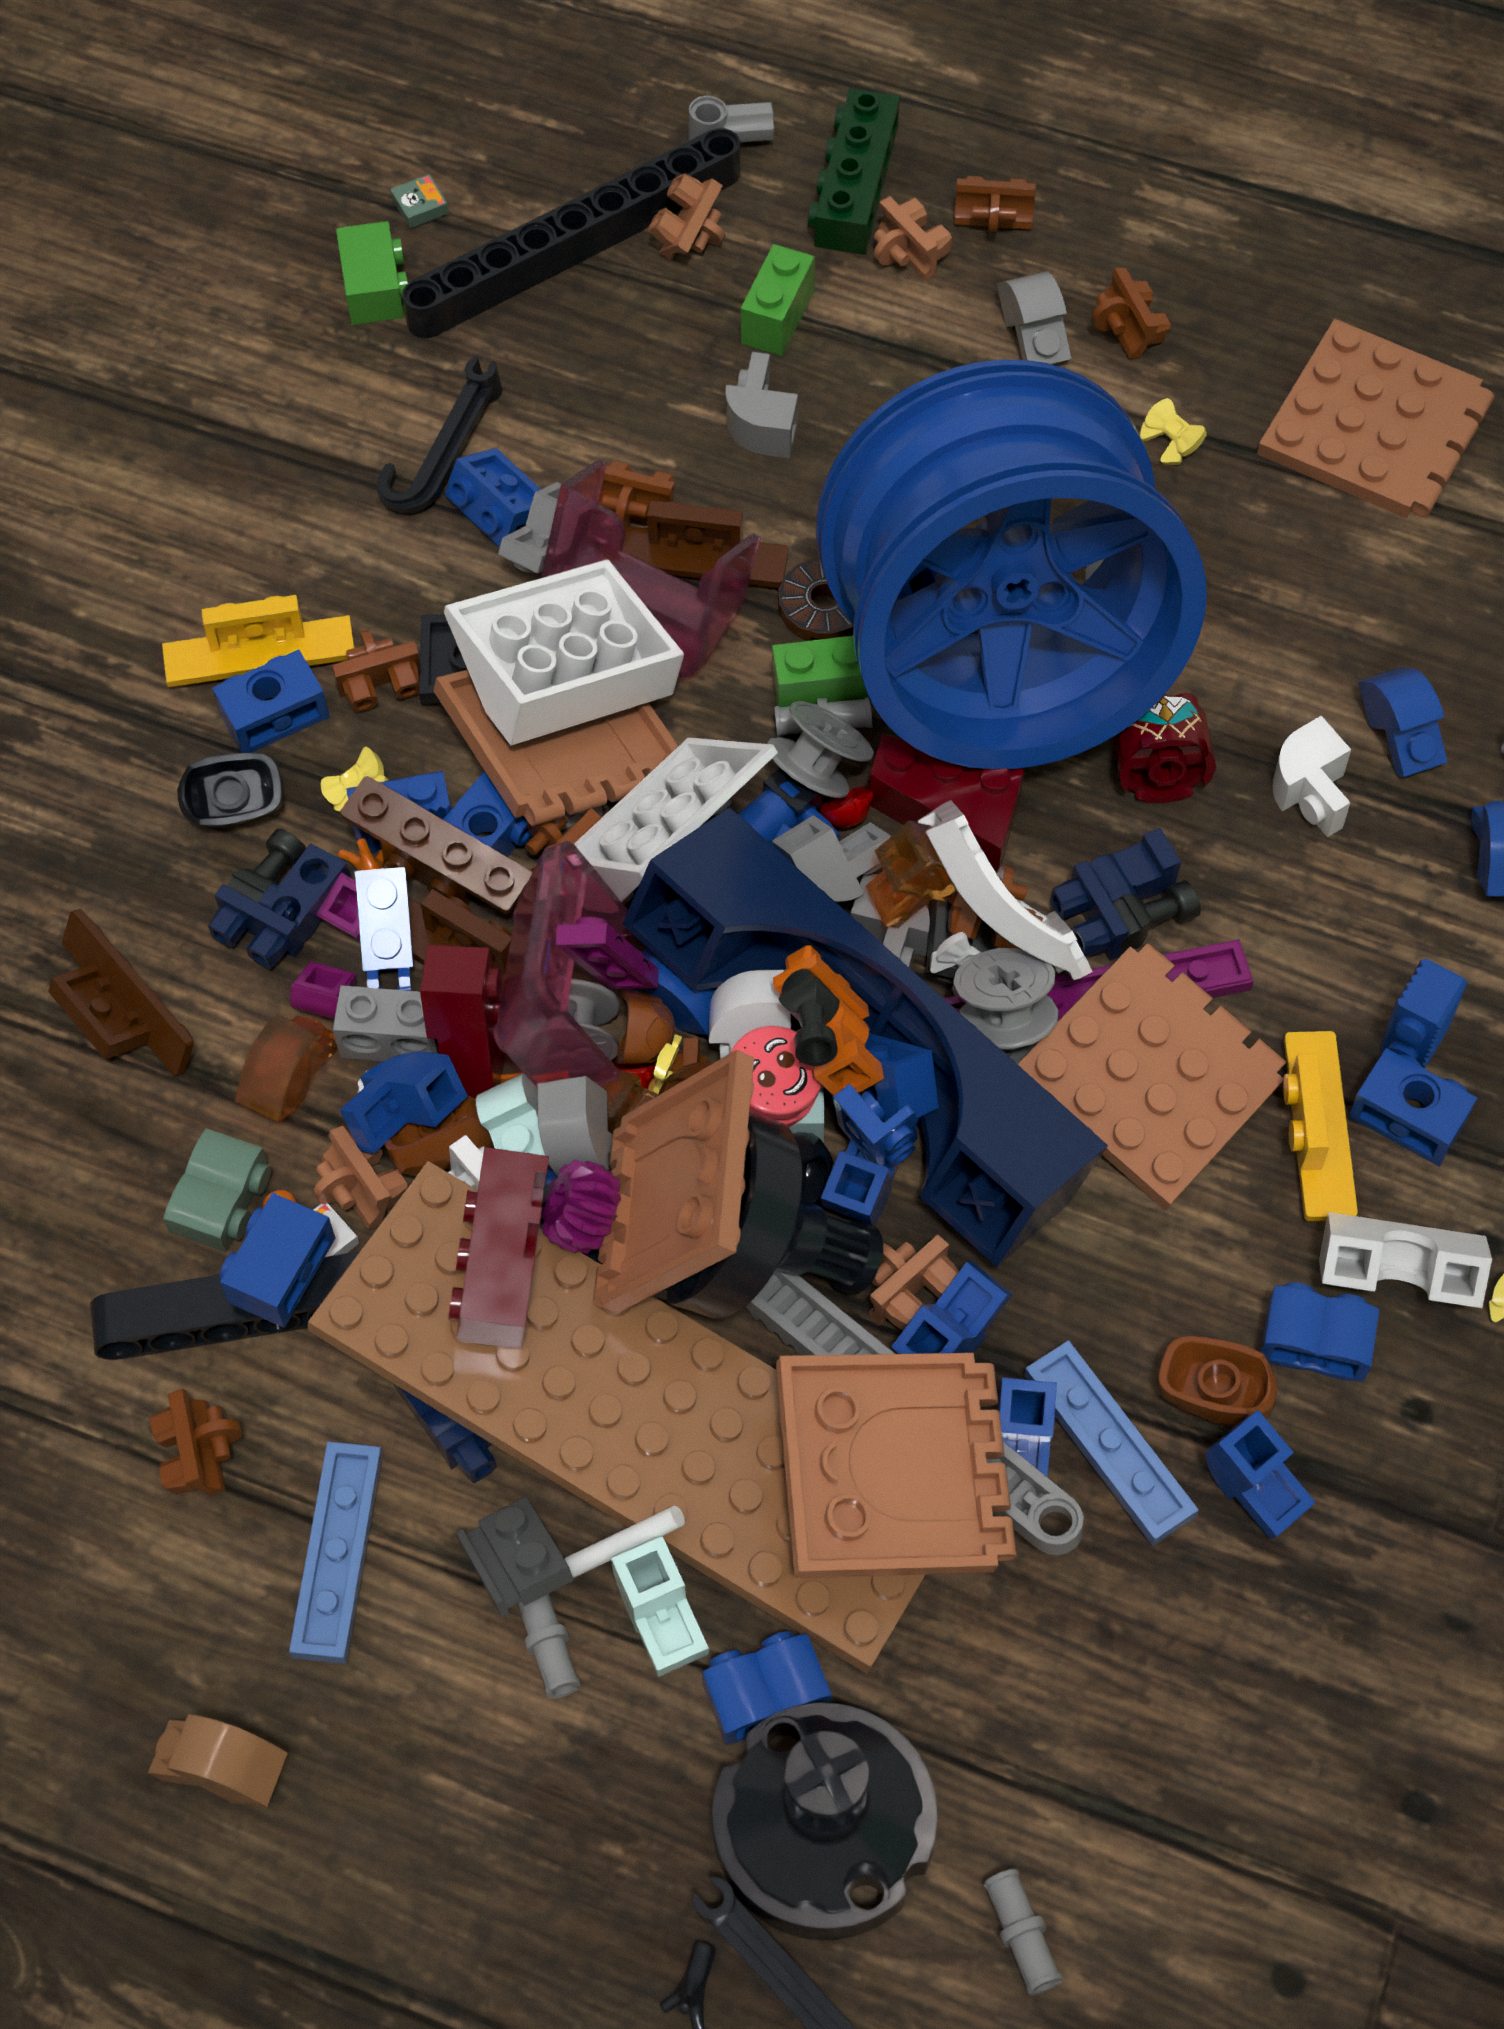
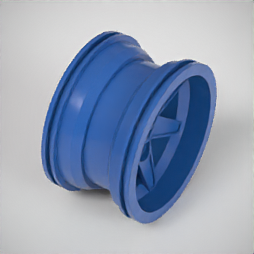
[816,360,1207,769]

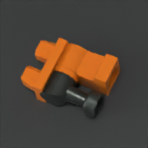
[773,945,884,1096]

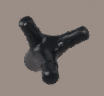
[660,1943,717,2029]

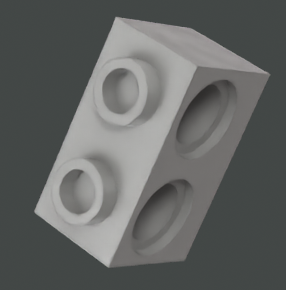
[333,985,439,1061]

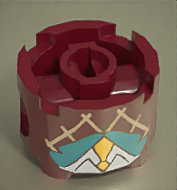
[1112,693,1216,803]

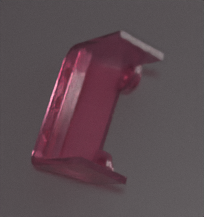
[541,459,761,677]
[494,841,633,1088]

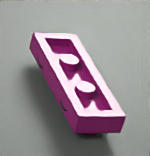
[556,917,659,990]

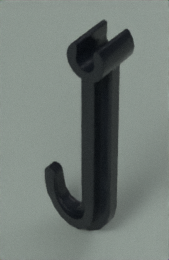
[377,356,503,514]
[692,1877,855,2029]

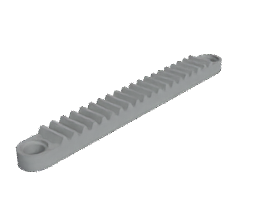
[745,1270,1084,1555]

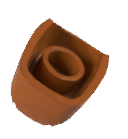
[615,989,676,1064]
[384,1094,494,1176]
[1158,1336,1277,1427]

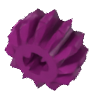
[541,1160,621,1254]

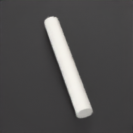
[564,1506,685,1578]

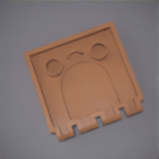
[1257,318,1495,518]
[433,669,678,826]
[1018,943,1287,1211]
[593,1050,754,1313]
[776,1353,1017,1578]

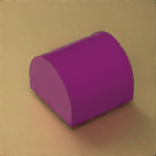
[316,873,361,941]
[290,961,357,1020]

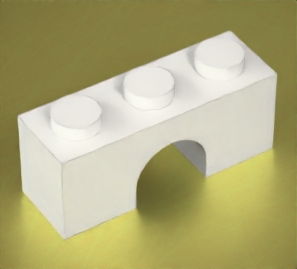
[1319,1212,1492,1308]

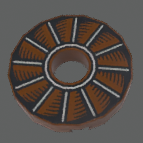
[779,558,853,641]

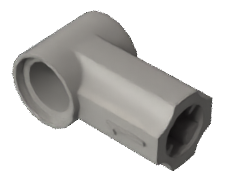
[688,96,774,142]

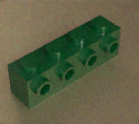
[808,88,900,255]

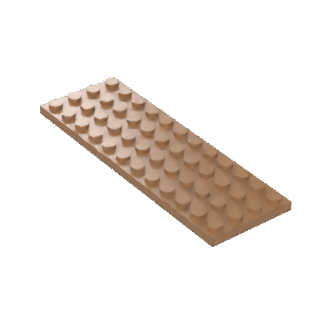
[307,1161,926,1674]

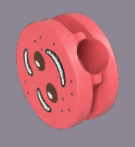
[731,1026,822,1127]

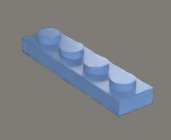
[1024,1340,1199,1546]
[289,1441,383,1664]

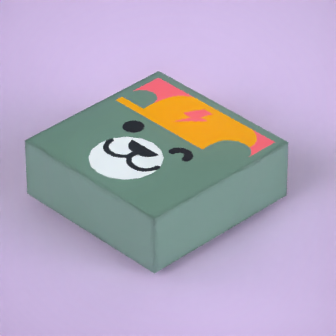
[390,174,449,229]

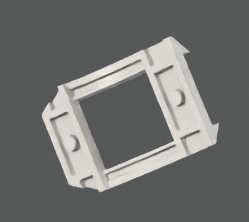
[918,800,1093,980]

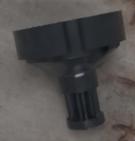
[652,1111,883,1319]
[712,1703,937,1941]

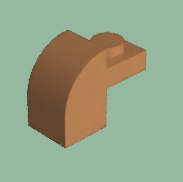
[148,1714,288,1807]

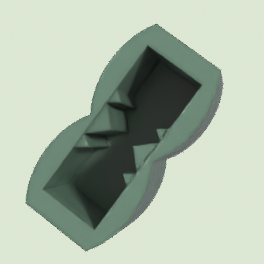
[163,1128,271,1252]

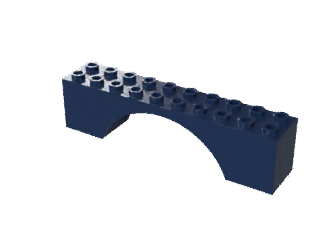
[622,807,1108,1267]

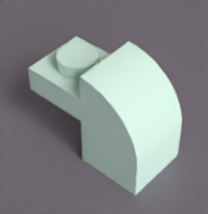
[476,1072,549,1165]
[611,1536,709,1677]

